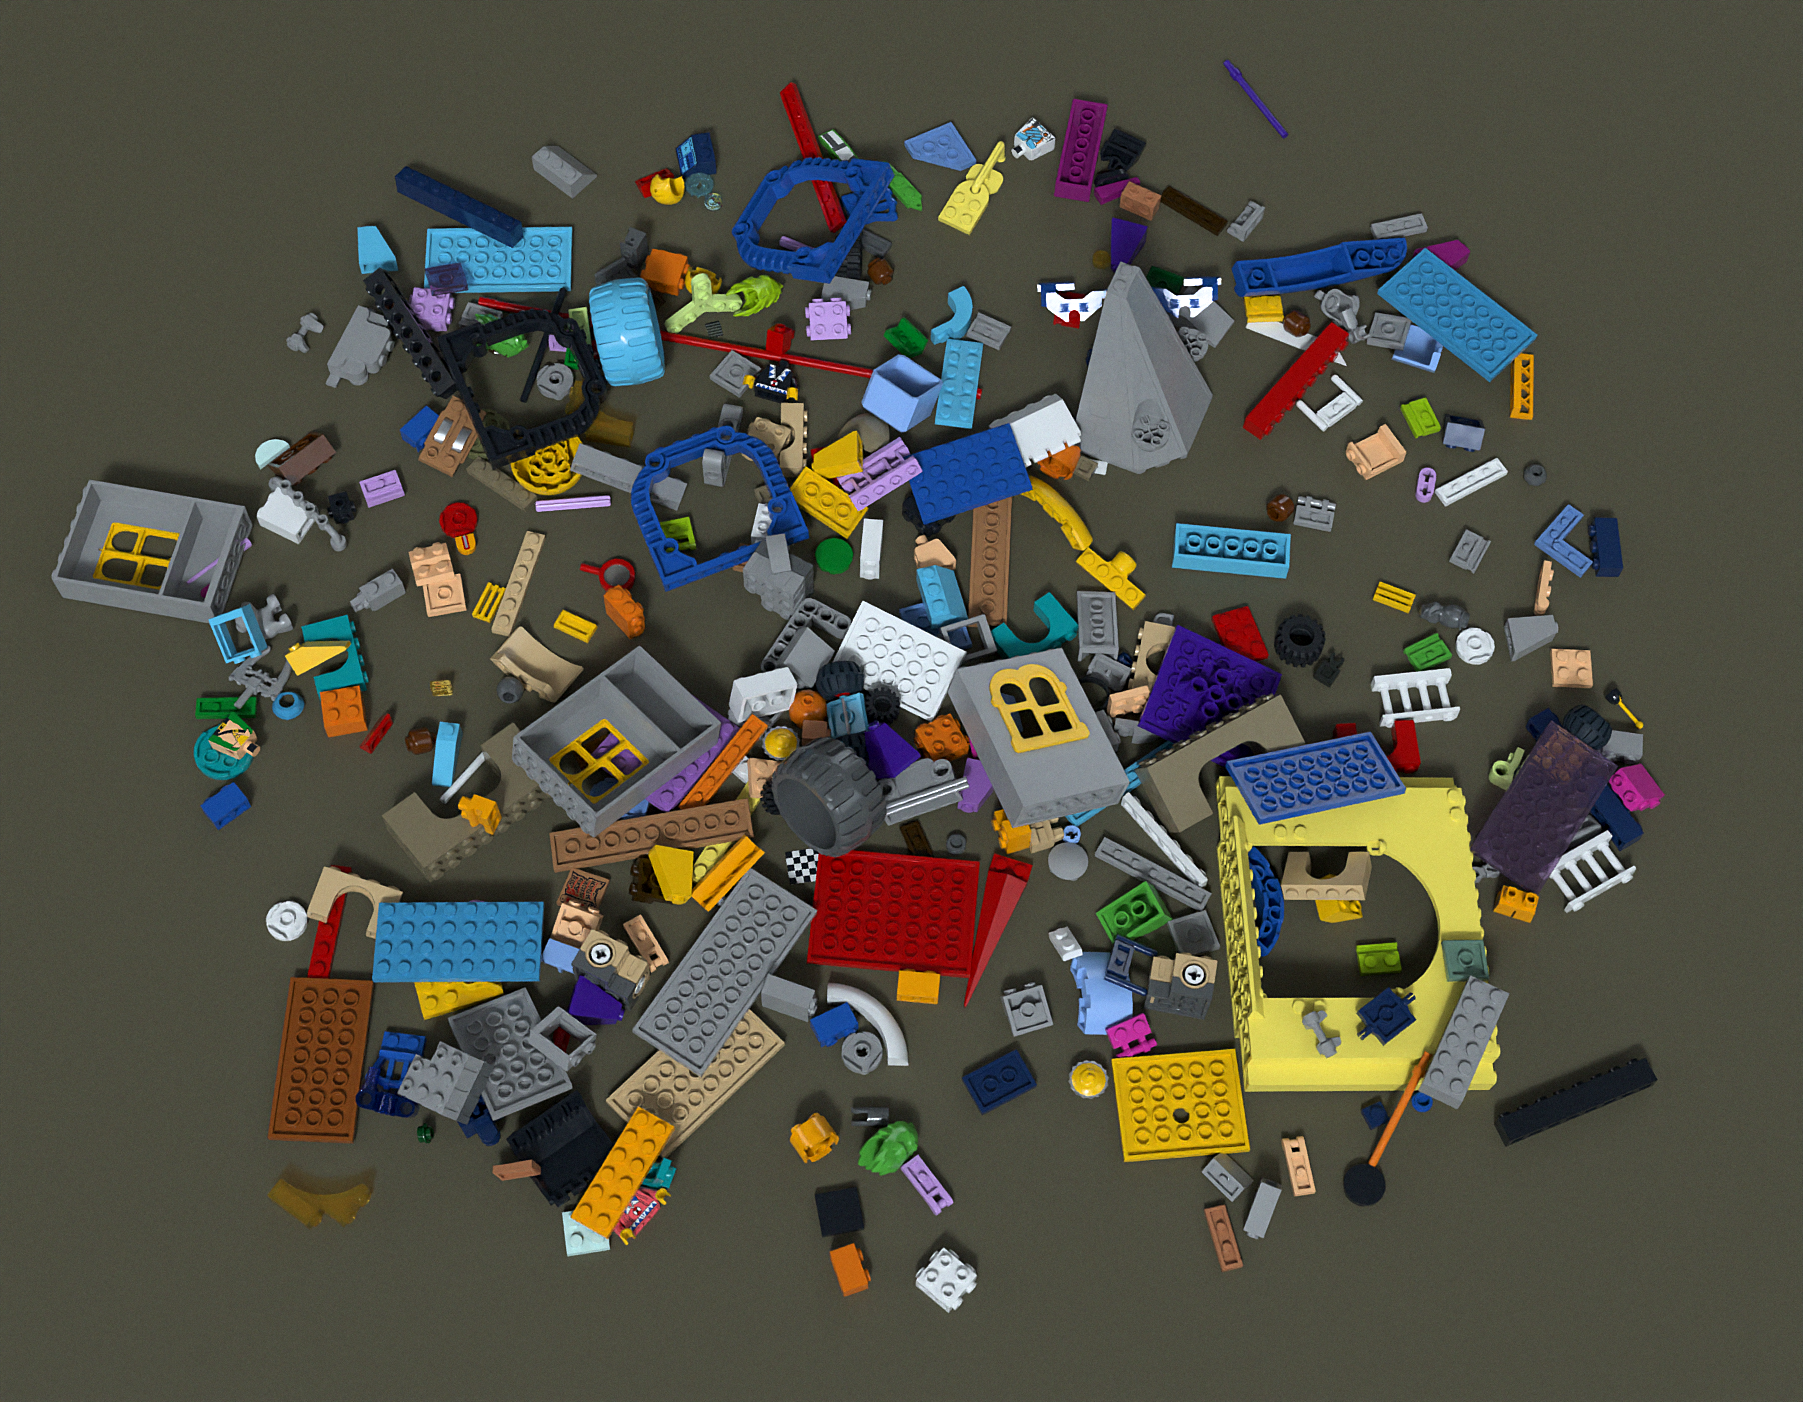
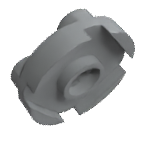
[537,363,574,400]
[842,1032,883,1075]

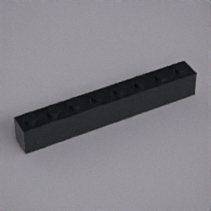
[1494,1058,1658,1147]

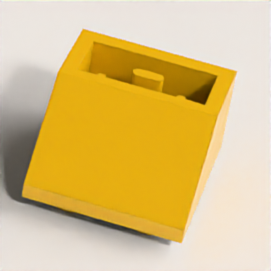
[1315,874,1363,923]

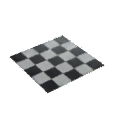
[785,849,819,885]

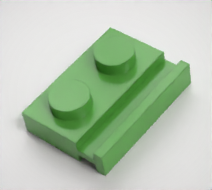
[1403,633,1452,672]

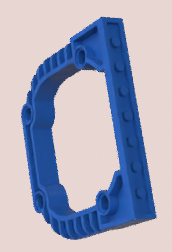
[732,157,895,284]
[631,426,809,592]

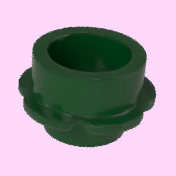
[417,1123,434,1144]

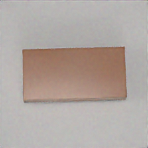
[493,1160,541,1181]

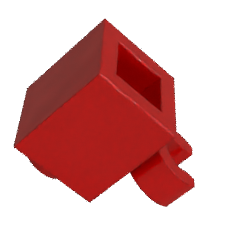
[765,324,795,355]

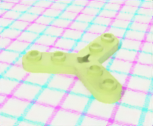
[664,273,742,333]

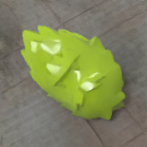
[725,275,783,317]

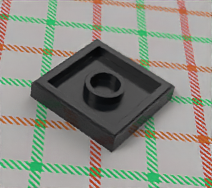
[815,1187,864,1238]

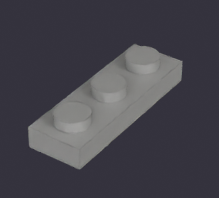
[1370,213,1428,240]

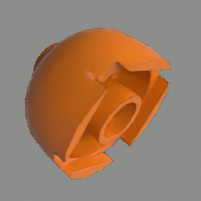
[789,689,827,729]

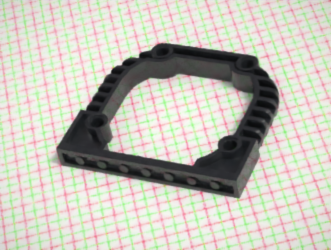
[437,309,608,470]

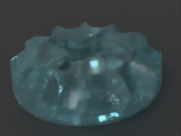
[685,173,714,198]

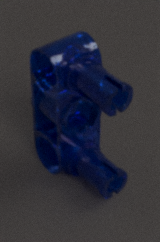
[355,1067,419,1118]

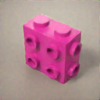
[1608,764,1665,812]

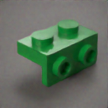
[883,317,928,359]

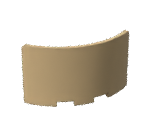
[490,626,584,702]

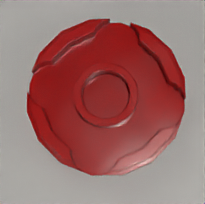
[439,502,478,538]

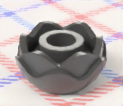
[1524,464,1547,486]

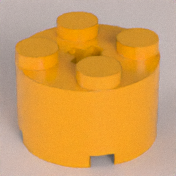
[790,1113,839,1163]

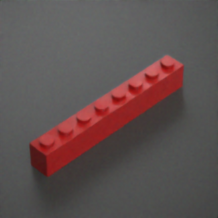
[1243,322,1349,440]

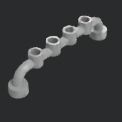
[269,476,347,551]

